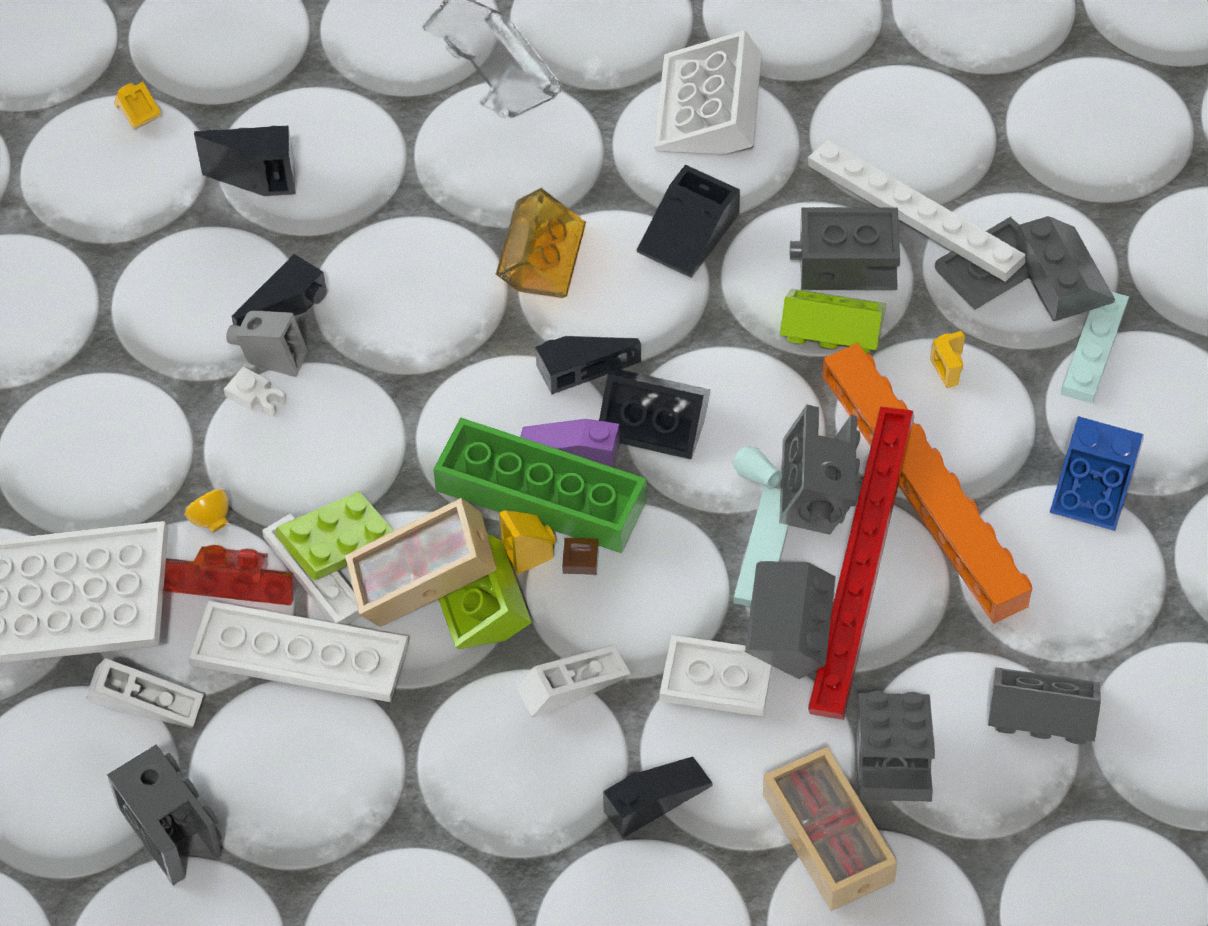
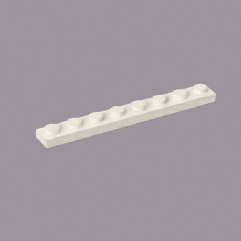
[808,140,1026,282]

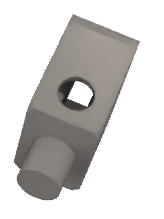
[226,311,309,377]

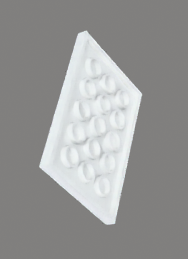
[0,521,169,663]

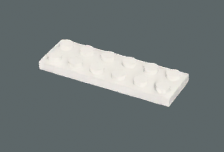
[189,600,408,702]

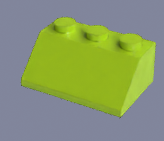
[780,289,887,353]
[438,533,532,649]

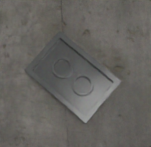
[935,216,1031,310]

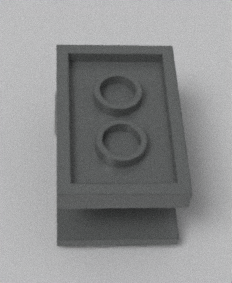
[789,207,900,290]
[779,404,860,535]
[856,691,935,802]
[107,744,222,886]

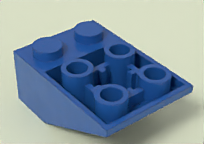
[1050,416,1144,531]

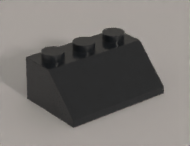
[599,368,711,459]

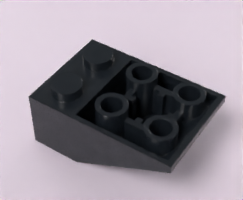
[194,125,295,196]
[637,164,740,278]

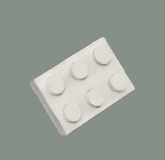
[659,635,772,717]

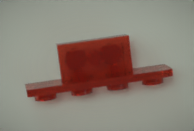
[163,545,294,606]

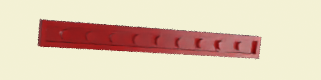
[808,406,914,720]

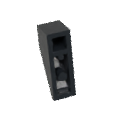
[231,254,326,326]
[535,336,641,395]
[603,757,713,838]

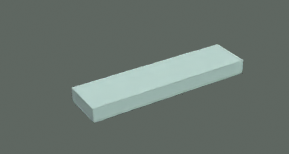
[733,486,789,607]

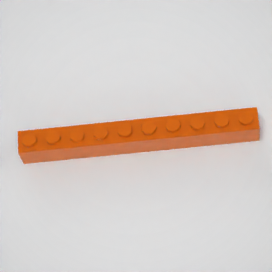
[822,343,1032,624]

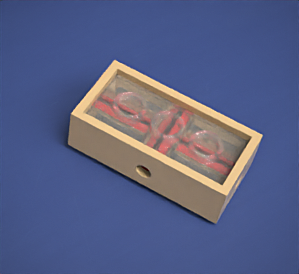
[345,498,497,627]
[763,747,897,911]

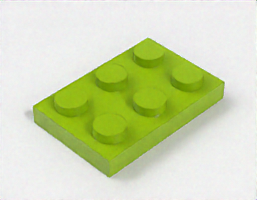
[275,491,394,581]

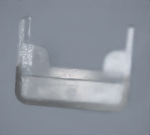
[422,0,563,118]

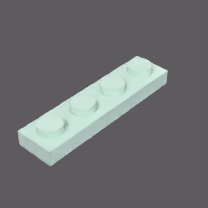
[1061,292,1129,403]

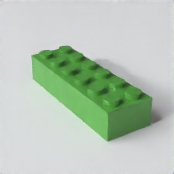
[433,417,647,554]

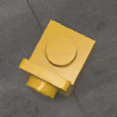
[114,82,161,130]
[930,331,965,388]

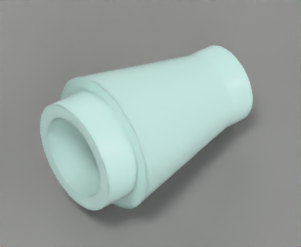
[733,446,782,489]

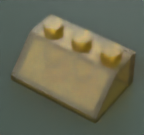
[495,188,586,298]

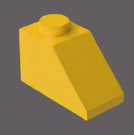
[499,510,556,575]

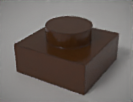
[562,538,599,575]

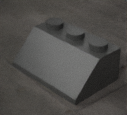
[1015,216,1115,321]
[745,561,836,679]
[988,667,1101,744]

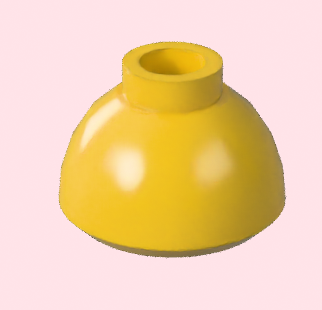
[184,488,229,533]

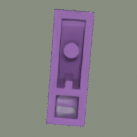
[520,419,620,468]

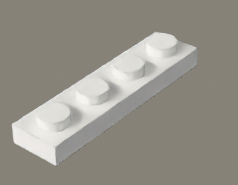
[262,513,361,625]

